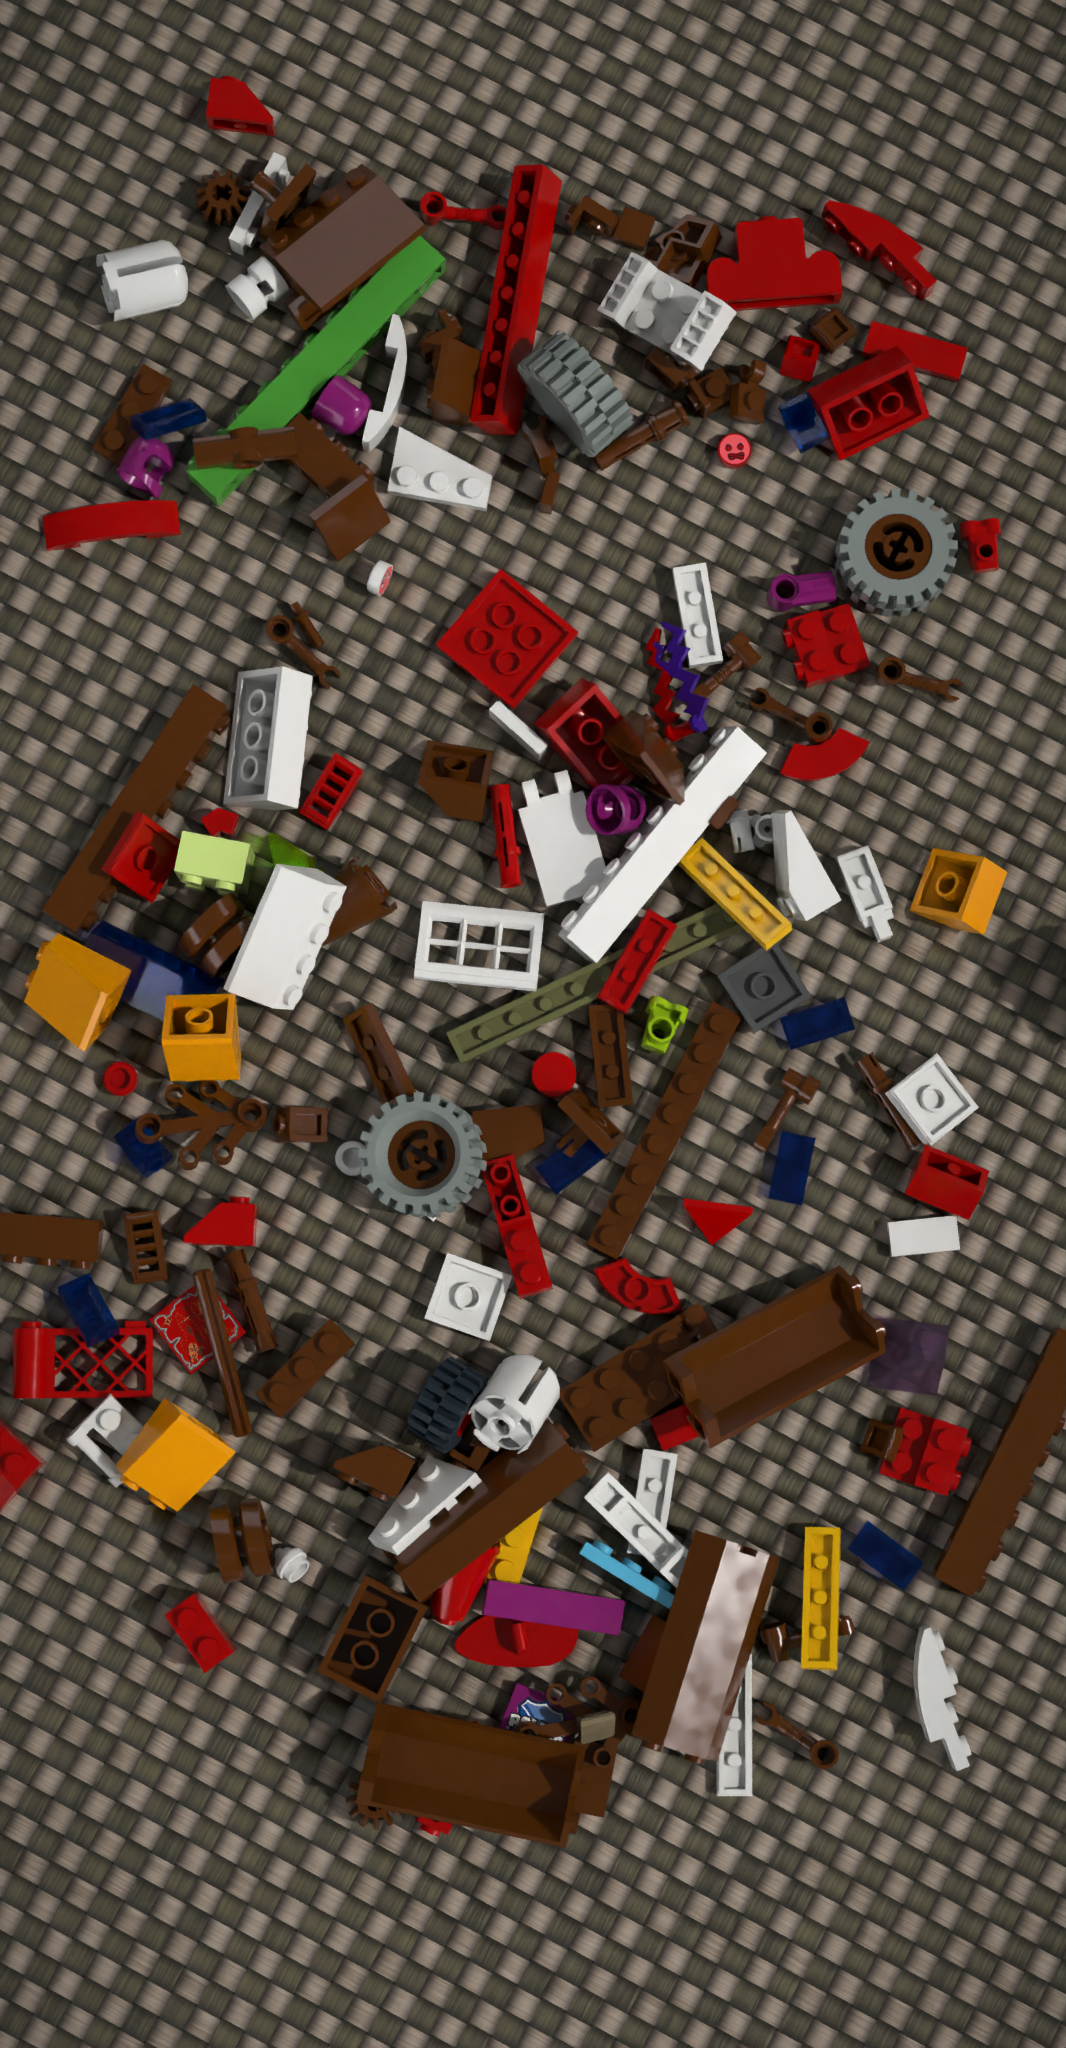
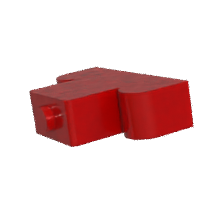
[705,216,843,311]

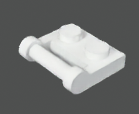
[66,1393,144,1488]

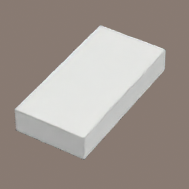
[489,701,547,761]
[887,1215,960,1257]

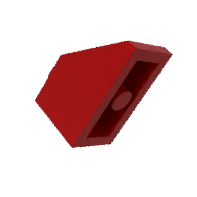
[206,76,275,136]
[183,1197,258,1247]

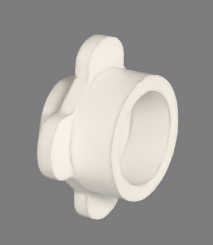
[750,814,774,848]

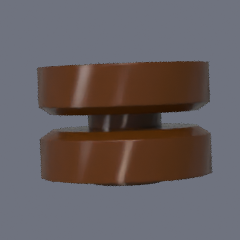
[178,893,254,980]
[210,1497,274,1584]

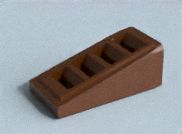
[124,1210,169,1285]

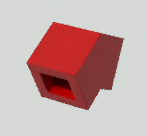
[200,808,240,838]

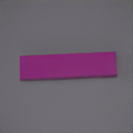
[482,1578,625,1636]

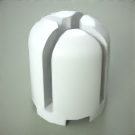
[96,240,188,322]
[468,1354,560,1454]

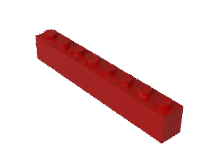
[470,164,562,435]

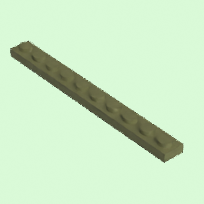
[446,886,754,1065]

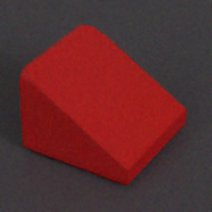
[779,335,821,382]

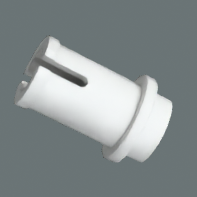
[726,810,755,853]

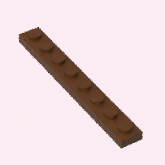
[586,1001,742,1260]

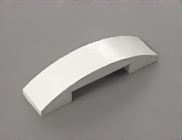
[362,314,408,452]
[584,1471,688,1588]

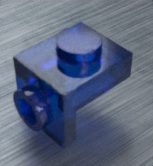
[778,392,830,454]
[113,1115,173,1178]

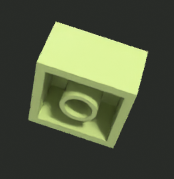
[174,831,255,898]

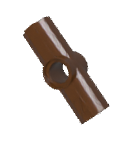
[193,426,298,470]

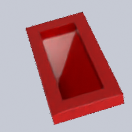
[682,1198,753,1245]

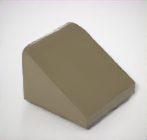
[575,1710,616,1744]

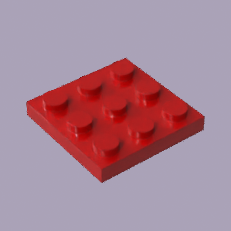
[436,569,578,711]

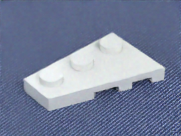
[387,426,492,511]
[368,1456,482,1555]

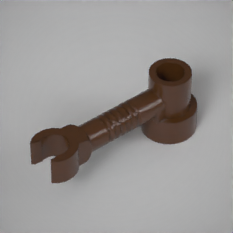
[266,615,341,690]
[687,631,761,705]
[875,657,963,703]
[749,687,833,744]
[753,1068,821,1153]
[759,1615,855,1663]
[754,1702,839,1769]

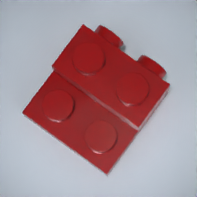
[781,603,871,689]
[878,1407,972,1496]

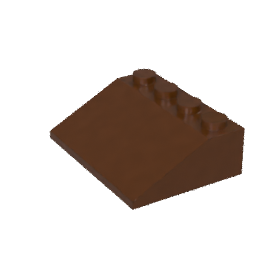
[259,164,427,313]

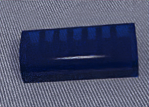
[85,920,225,1021]

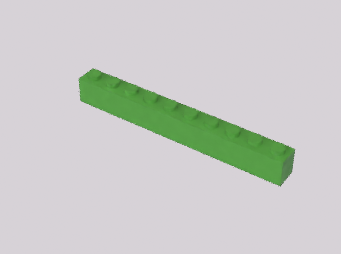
[186,236,446,507]

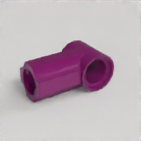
[766,571,836,612]

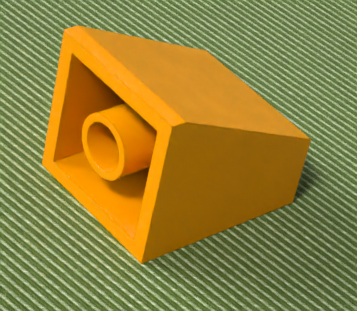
[24,933,132,1051]
[161,994,241,1082]
[115,1398,236,1512]

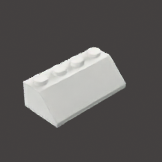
[223,666,313,810]
[223,864,347,1010]

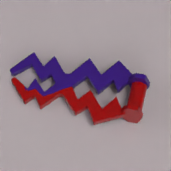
[645,622,709,742]

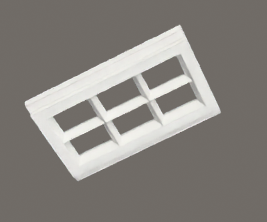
[414,901,545,992]

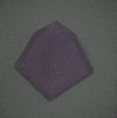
[867,1318,949,1396]

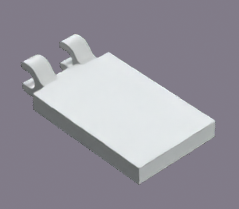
[518,770,606,908]

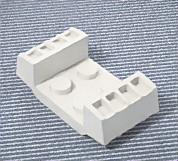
[597,252,737,371]

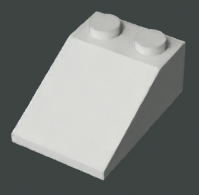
[772,810,841,921]

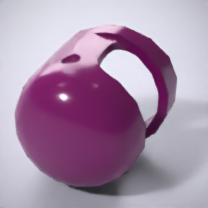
[311,375,371,436]
[115,436,175,499]
[585,784,647,835]

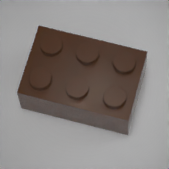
[317,1573,429,1703]

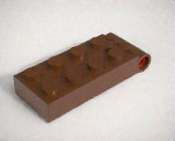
[560,1302,718,1452]

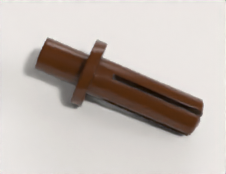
[289,601,324,649]

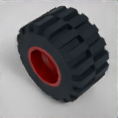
[407,1356,489,1454]

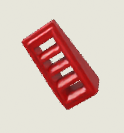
[299,753,364,831]

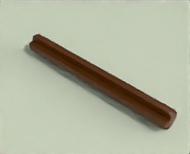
[193,1269,252,1437]

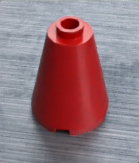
[430,1541,501,1626]

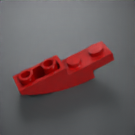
[821,200,937,300]
[482,1154,553,1299]

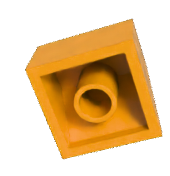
[909,848,1008,935]

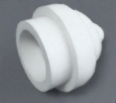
[274,1547,310,1583]

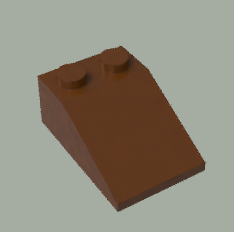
[602,710,685,806]

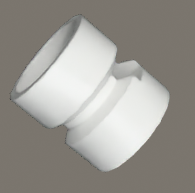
[226,256,289,320]

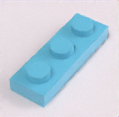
[578,1539,675,1609]

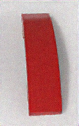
[43,500,181,551]

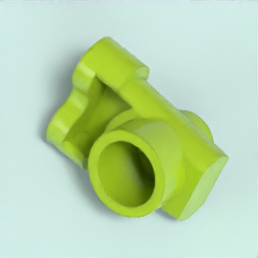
[641,995,689,1055]

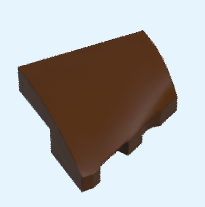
[637,214,722,289]
[472,1104,546,1180]

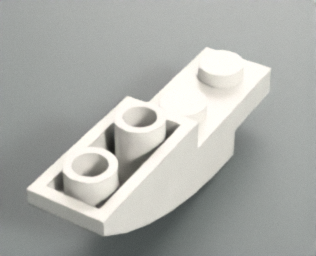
[913,1625,972,1771]

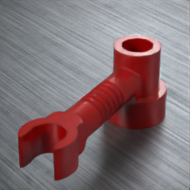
[419,191,507,230]

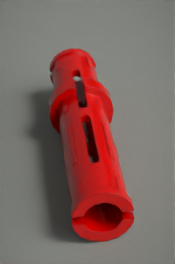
[489,784,522,888]

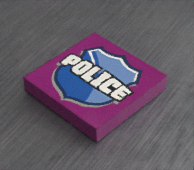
[499,1682,576,1743]

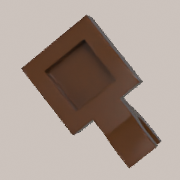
[729,360,766,425]
[519,415,558,479]

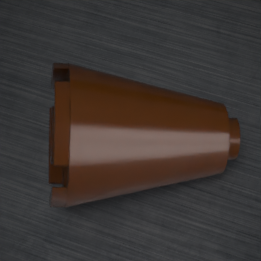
[322,855,397,946]

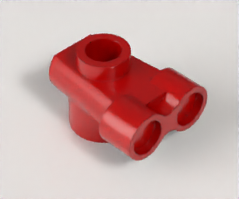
[959,518,1001,574]

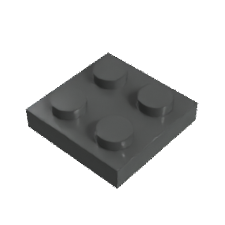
[716,943,812,1034]

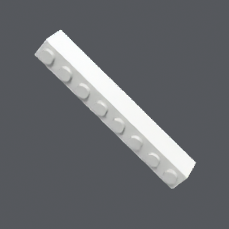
[558,726,766,963]

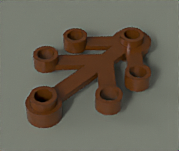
[134,1080,267,1170]
[512,1676,641,1769]

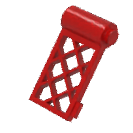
[12,1321,153,1399]

